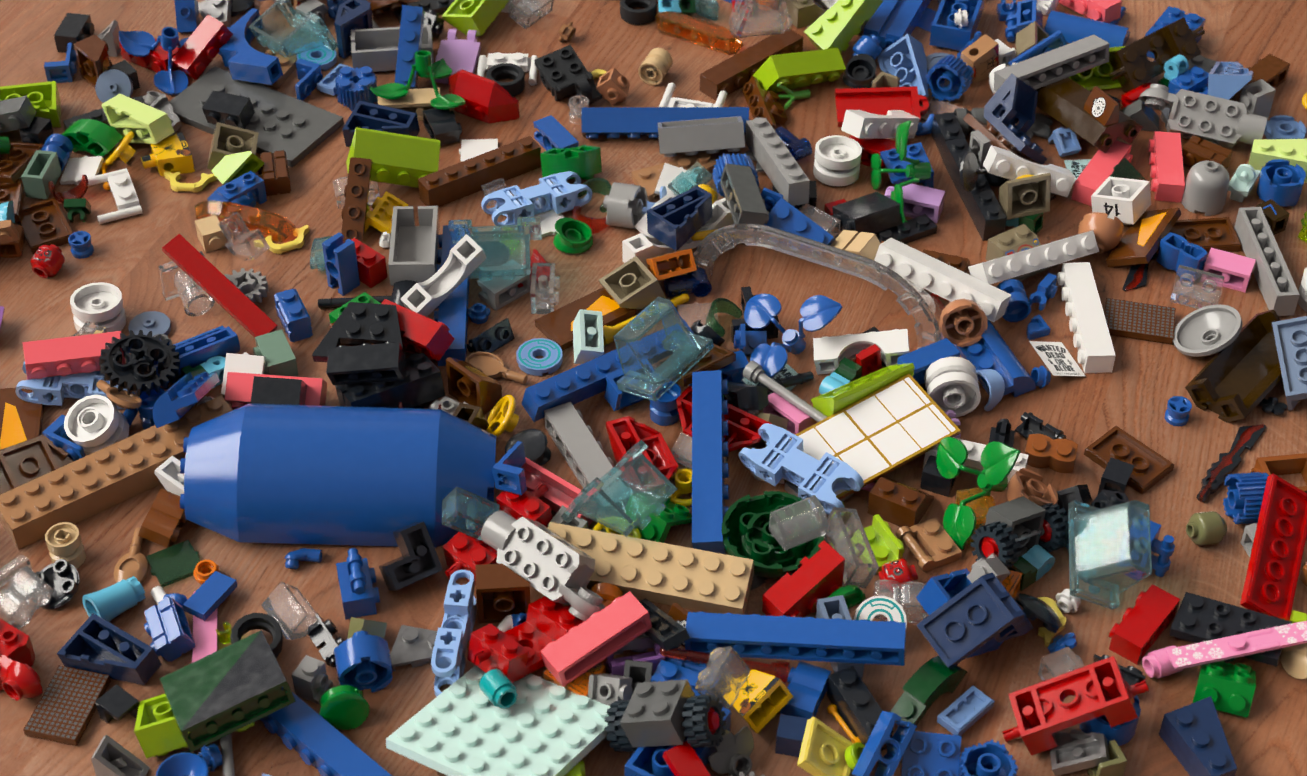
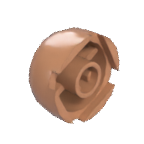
[1078,212,1124,254]
[939,299,988,347]
[1006,468,1058,506]

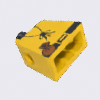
[141,132,195,177]
[726,669,794,734]

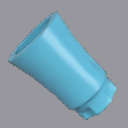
[82,576,145,622]

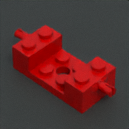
[442,482,553,585]
[467,596,584,683]
[1002,656,1149,756]

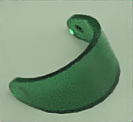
[578,178,612,213]
[706,298,743,337]

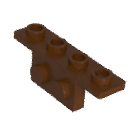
[742,76,788,129]
[341,157,372,243]

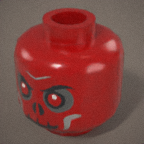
[30,244,65,278]
[878,558,918,596]

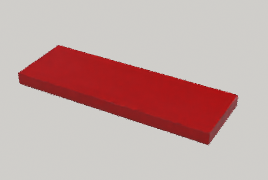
[1240,473,1307,621]

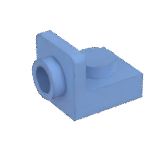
[1048,127,1081,157]

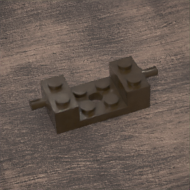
[1109,17,1205,92]

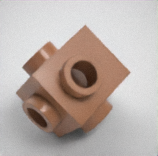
[596,68,630,105]

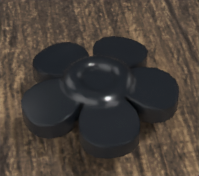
[1259,397,1287,415]

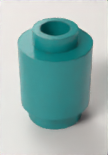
[479,669,518,709]

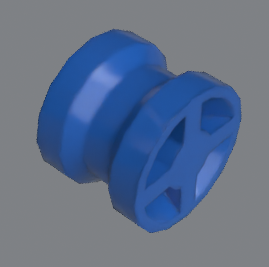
[68,231,94,259]
[1164,396,1192,426]

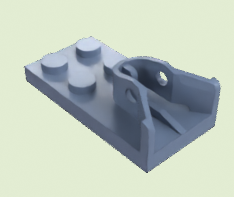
[1272,316,1307,411]

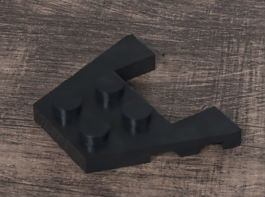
[312,302,406,367]

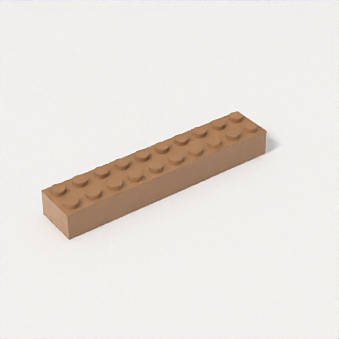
[0,396,232,550]

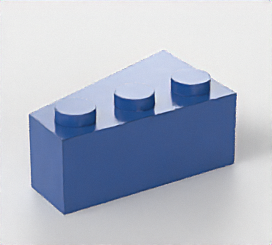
[754,197,835,259]

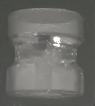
[569,95,589,124]

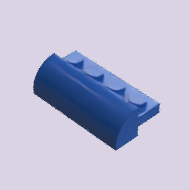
[1044,10,1130,48]
[952,319,1036,398]
[154,325,240,378]
[152,371,220,428]

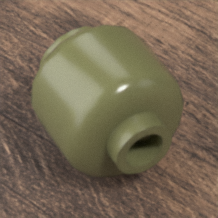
[1186,511,1227,545]

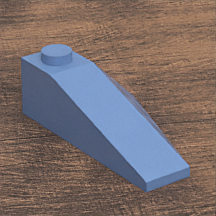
[877,34,928,97]
[1208,61,1253,100]

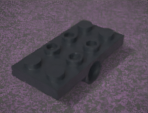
[1170,592,1292,667]

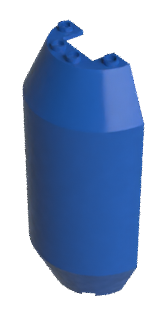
[180,403,496,548]

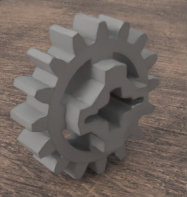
[224,268,269,303]

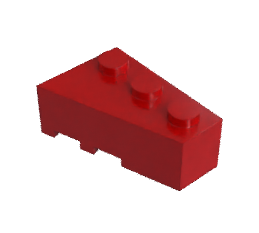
[381,299,455,361]
[762,540,845,617]

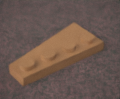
[631,152,716,202]

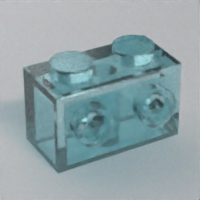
[442,486,500,541]

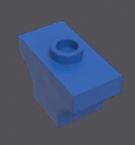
[174,0,200,32]

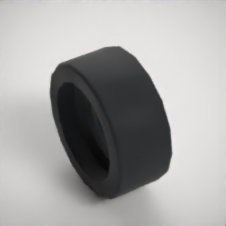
[620,0,657,25]
[486,63,525,97]
[231,613,283,658]

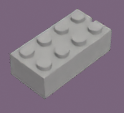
[351,25,434,72]
[658,116,745,157]
[388,206,440,285]

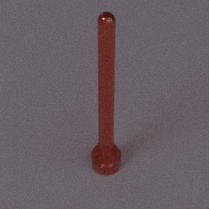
[659,647,789,684]

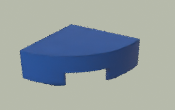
[1026,314,1051,340]

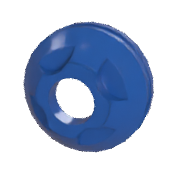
[156,752,209,776]

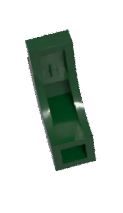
[890,656,967,726]

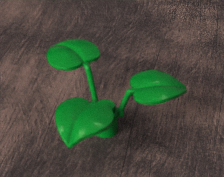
[370,50,465,109]
[871,121,931,223]
[936,437,1021,550]

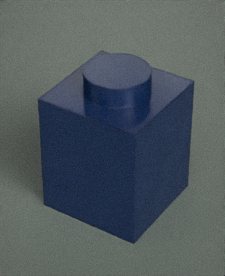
[775,714,809,757]

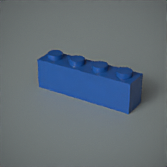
[395,5,425,89]

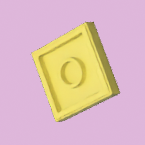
[797,717,854,776]

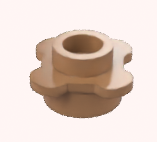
[559,21,576,42]

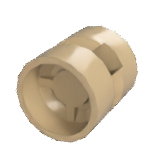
[638,48,673,85]
[45,522,86,568]

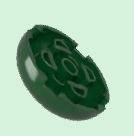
[722,491,825,578]

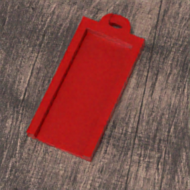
[835,86,929,127]

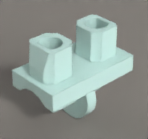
[1228,164,1261,202]

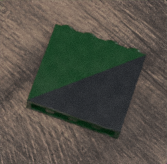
[160,630,296,752]

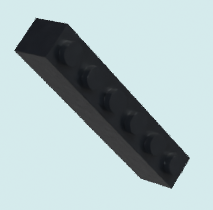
[942,138,1007,241]

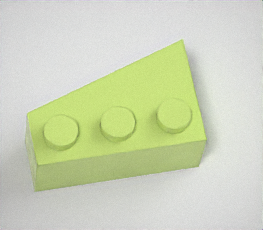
[101,94,174,144]
[1248,139,1307,183]

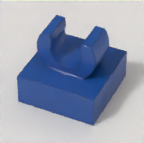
[997,0,1017,21]

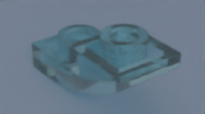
[695,0,719,21]
[667,161,713,195]
[310,236,332,271]

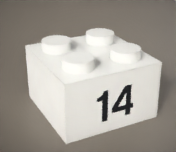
[1091,176,1151,225]

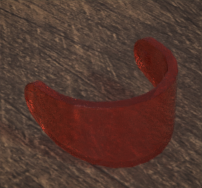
[48,175,88,203]
[572,206,608,234]

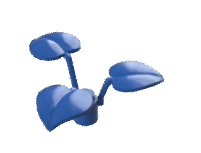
[119,27,188,95]
[744,294,843,384]

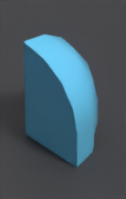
[0,201,15,223]

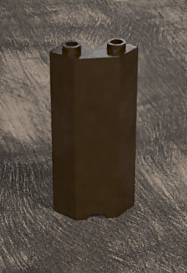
[1036,77,1143,153]
[1185,310,1282,423]

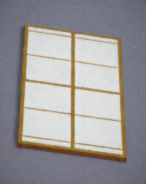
[790,374,961,500]

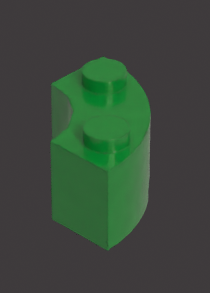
[61,119,123,156]
[540,145,602,180]

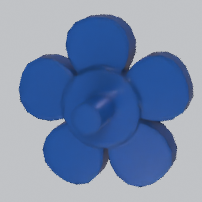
[1048,632,1077,655]

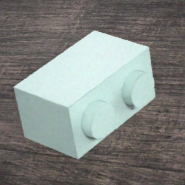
[573,309,604,364]

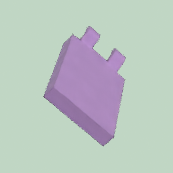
[431,29,481,84]

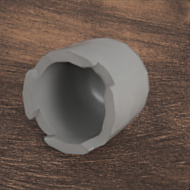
[1181,161,1229,216]

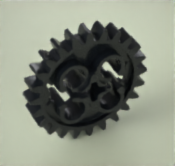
[99,330,180,396]

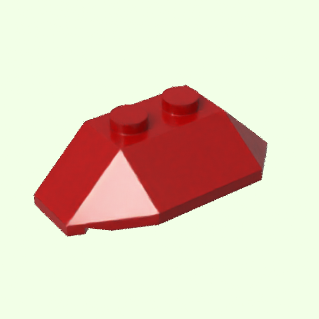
[448,69,520,124]
[676,386,772,452]
[606,416,679,493]

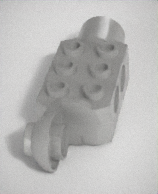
[1139,84,1267,149]
[481,511,606,621]

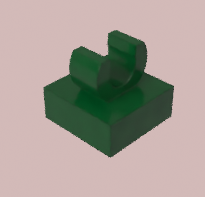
[64,198,91,222]

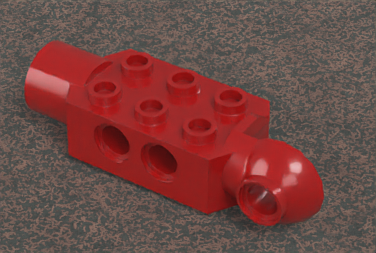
[0,619,43,701]

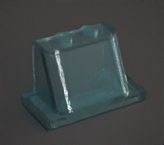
[248,0,339,57]
[449,216,542,281]
[613,297,714,402]
[561,440,677,537]
[1068,500,1152,610]

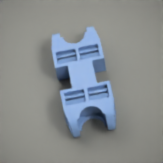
[481,171,593,228]
[15,361,135,410]
[739,423,864,516]
[431,570,477,697]

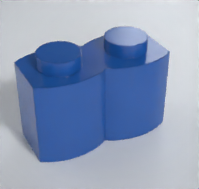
[1156,233,1208,281]
[781,661,831,719]

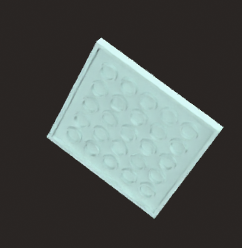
[386,665,610,776]

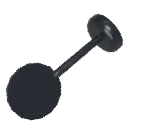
[960,152,1010,192]

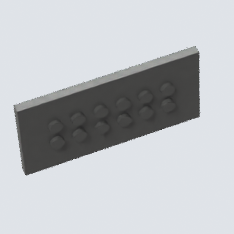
[169,66,344,168]

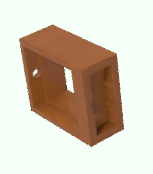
[1251,453,1307,493]

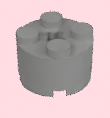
[603,182,647,229]

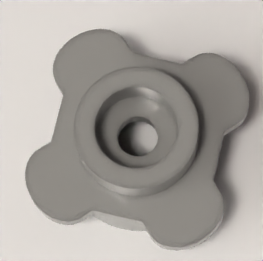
[143,91,162,106]

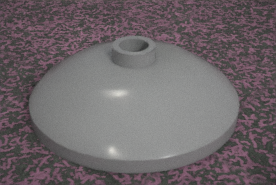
[1173,304,1243,357]

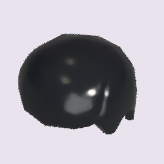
[690,320,725,346]

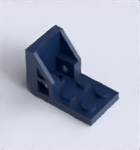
[327,0,373,59]
[984,73,1047,165]
[917,572,1034,670]

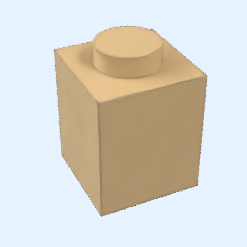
[195,215,227,253]

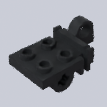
[534,44,603,106]

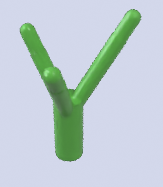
[777,84,811,111]

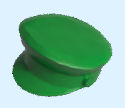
[553,218,593,254]
[319,685,370,730]

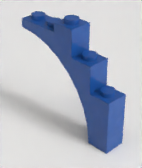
[218,8,283,85]

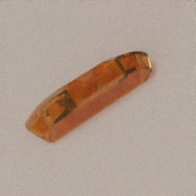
[655,12,744,55]
[195,200,296,242]

